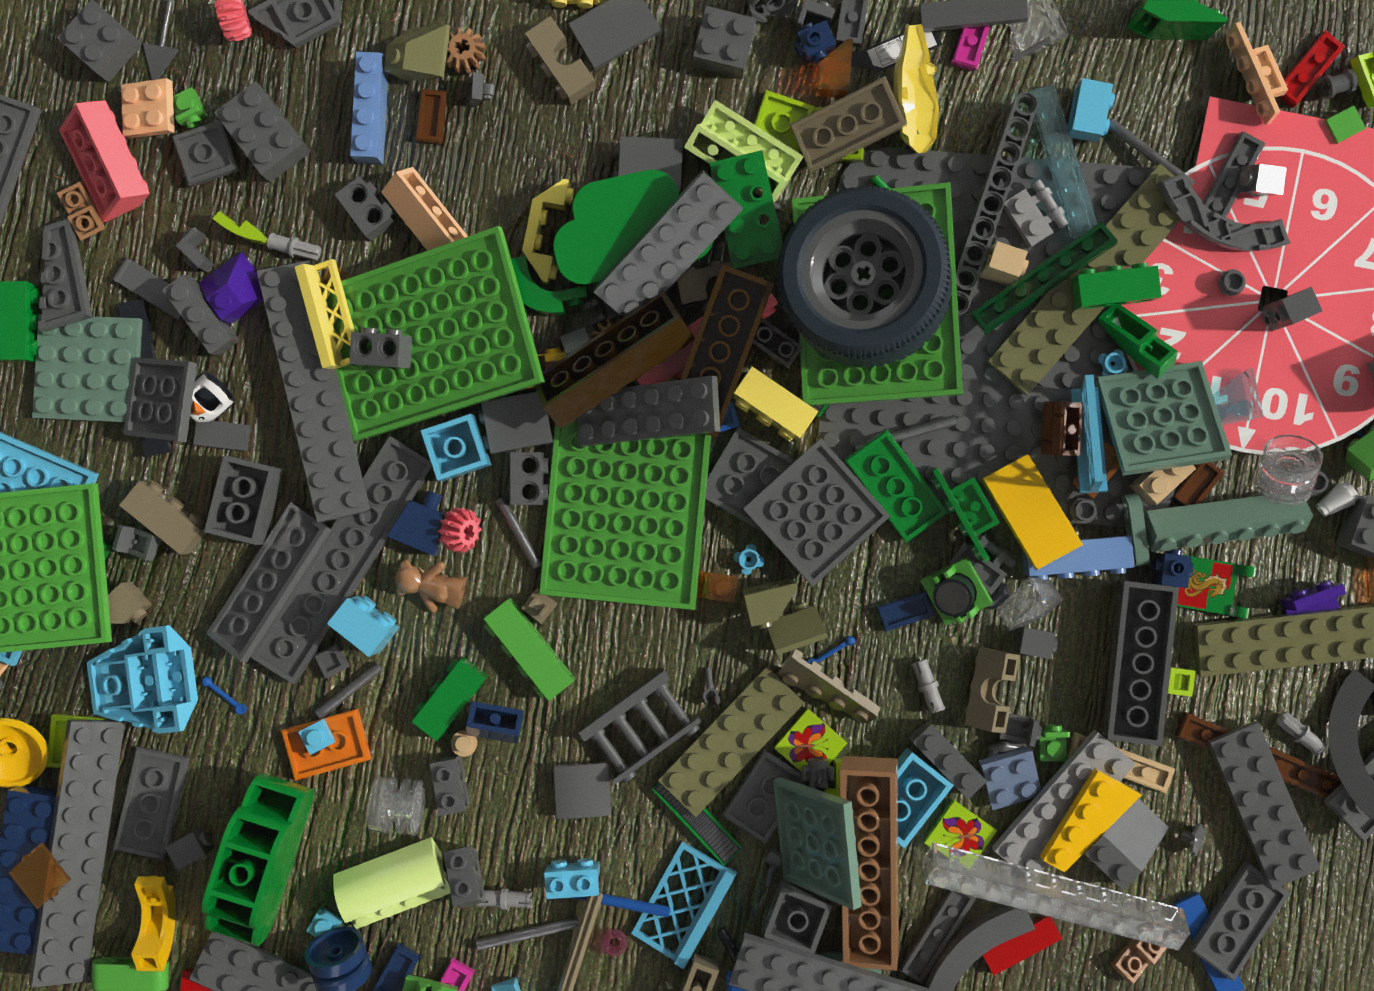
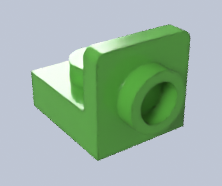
[173,87,209,129]
[1038,724,1070,761]

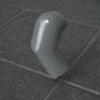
[987,740,1026,758]

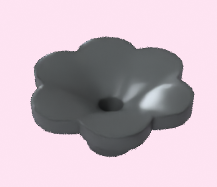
[1181,823,1205,856]

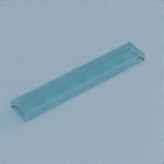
[1029,84,1097,241]

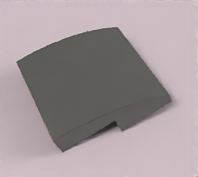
[552,761,611,819]

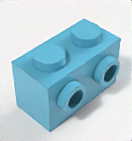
[1065,78,1115,142]

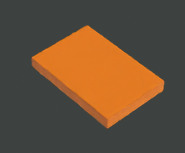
[281,708,372,781]

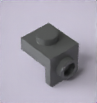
[793,0,835,32]
[176,227,214,272]
[112,525,160,561]
[998,713,1042,747]

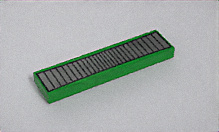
[652,782,743,866]

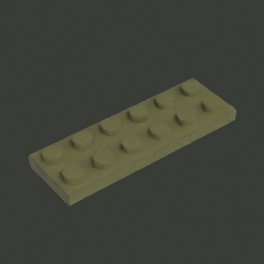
[658,666,804,817]

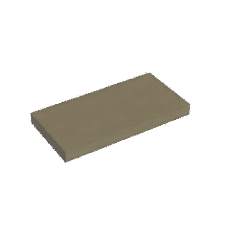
[790,76,907,173]

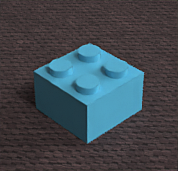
[421,414,492,482]
[327,595,400,657]

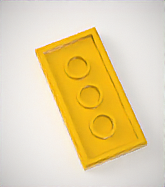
[981,454,1083,571]

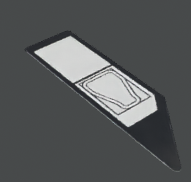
[841,31,942,72]

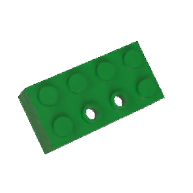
[710,150,783,270]

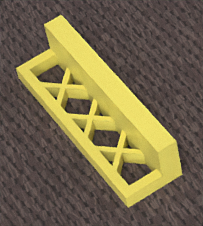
[295,259,355,369]

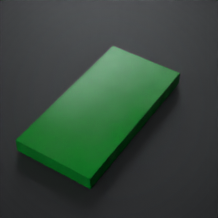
[844,428,948,543]

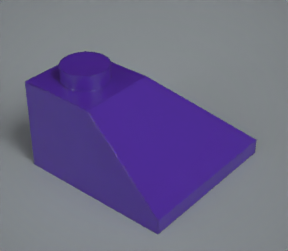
[200,252,264,324]

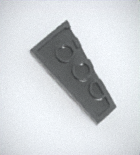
[38,219,93,332]

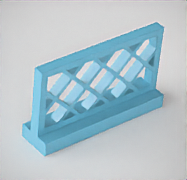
[1070,375,1108,494]
[631,841,738,969]

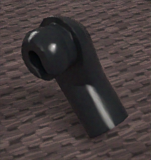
[973,583,1010,609]

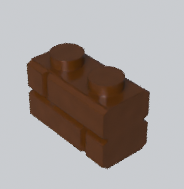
[1041,401,1083,456]

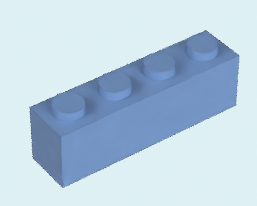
[350,52,388,165]
[1021,536,1134,581]

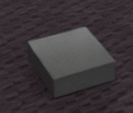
[314,644,350,679]

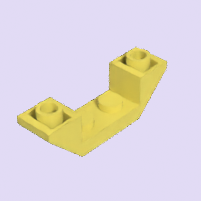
[522,179,574,286]

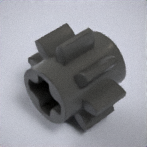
[802,758,834,788]

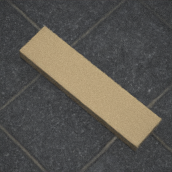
[1067,732,1175,793]

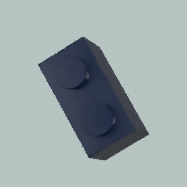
[466,701,524,744]

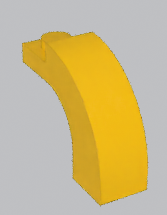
[131,876,176,972]

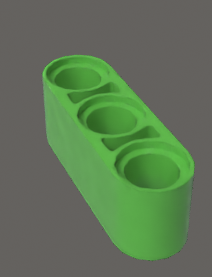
[91,957,169,991]

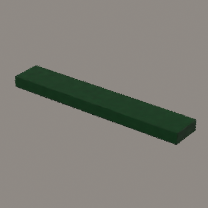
[970,221,1118,335]

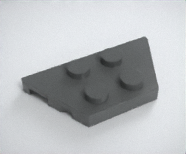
[248,0,341,48]

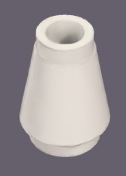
[1315,482,1360,517]

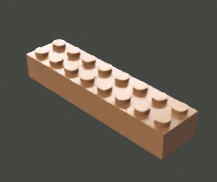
[840,756,899,971]

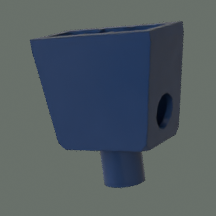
[387,490,445,556]

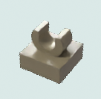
[521,587,558,624]

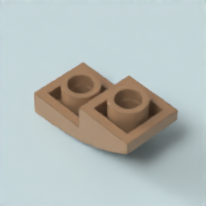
[57,182,105,241]
[1110,926,1169,984]

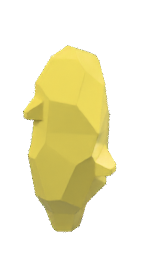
[894,24,939,153]

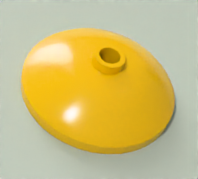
[0,718,49,788]

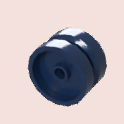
[304,926,372,991]

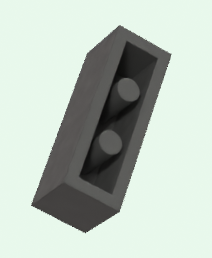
[162,274,240,356]
[908,720,987,799]

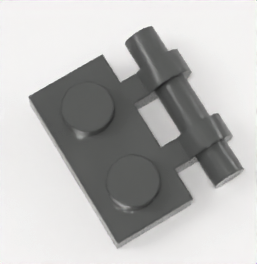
[948,533,1017,595]

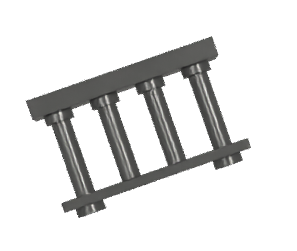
[578,669,701,785]

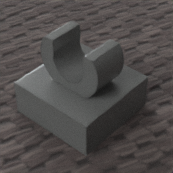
[467,72,495,107]

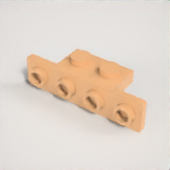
[1226,22,1288,125]

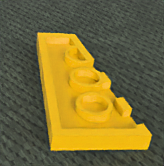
[1039,767,1141,872]

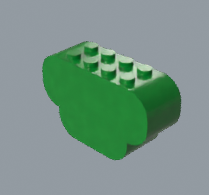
[554,170,713,286]
[202,773,314,946]

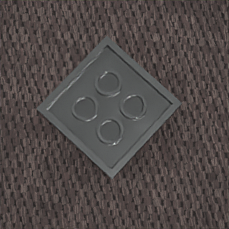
[123,357,197,442]
[706,427,795,533]

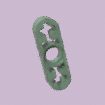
[1122,493,1150,567]

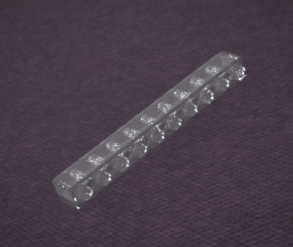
[924,842,1190,951]

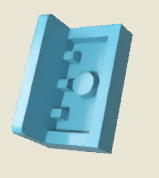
[544,858,600,899]

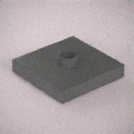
[172,120,240,187]

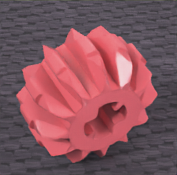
[214,0,252,42]
[438,508,482,553]

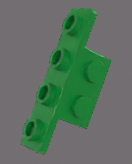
[931,467,1000,562]

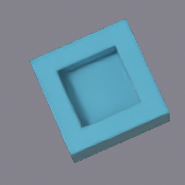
[298,719,336,755]
[306,906,344,937]

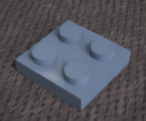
[979,746,1041,810]

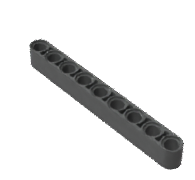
[955,92,1038,317]

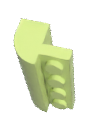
[684,100,804,203]
[333,837,451,929]

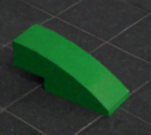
[1098,305,1178,379]

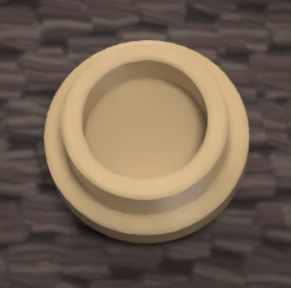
[451,730,477,757]

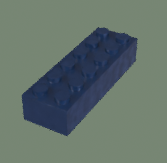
[0,785,57,956]

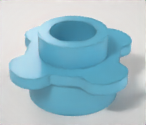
[1098,349,1128,376]
[733,544,764,575]

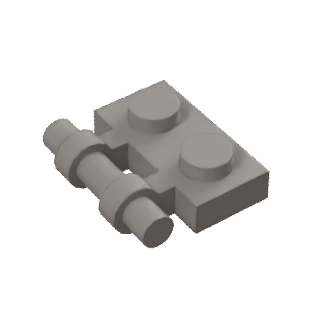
[1003,179,1068,248]

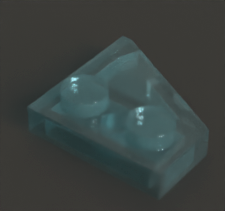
[1213,368,1264,425]

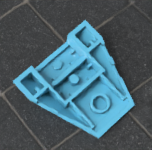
[87,625,198,734]

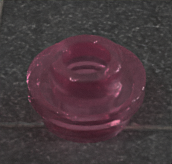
[602,929,628,956]

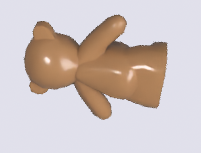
[395,560,467,613]

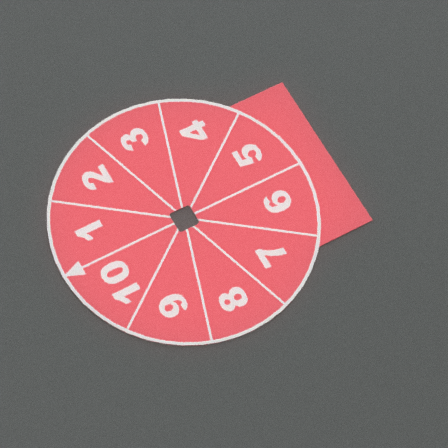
[1122,97,1374,455]

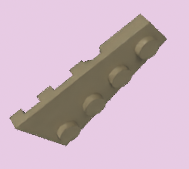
[777,649,881,724]

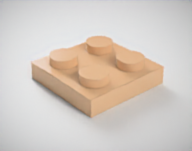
[121,78,174,139]

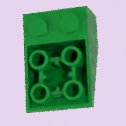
[1127,0,1228,40]

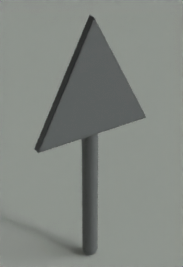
[143,0,179,80]

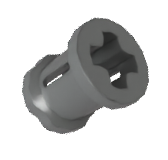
[1320,69,1358,99]

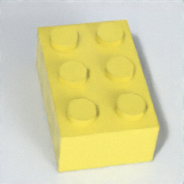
[732,367,818,442]

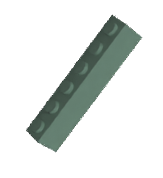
[1144,490,1313,551]

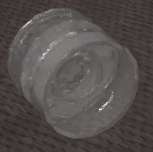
[1255,434,1323,505]
[367,775,426,836]

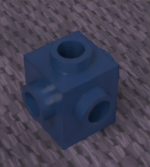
[793,20,836,65]
[1151,549,1194,588]

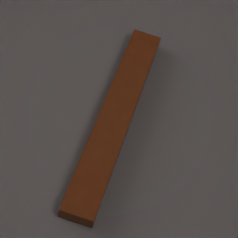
[1174,712,1341,798]

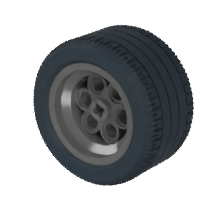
[777,186,952,368]

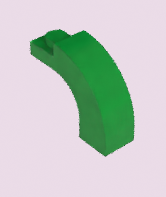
[511,256,589,317]

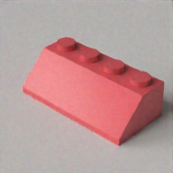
[59,100,150,222]

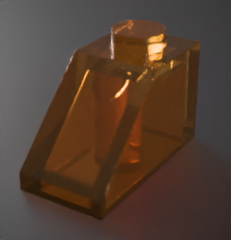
[811,39,853,98]
[697,570,738,603]

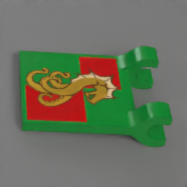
[1177,555,1256,619]

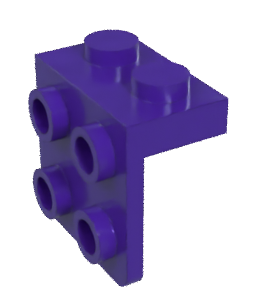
[1280,580,1347,614]

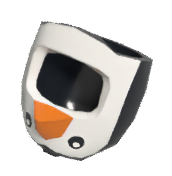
[190,371,236,423]

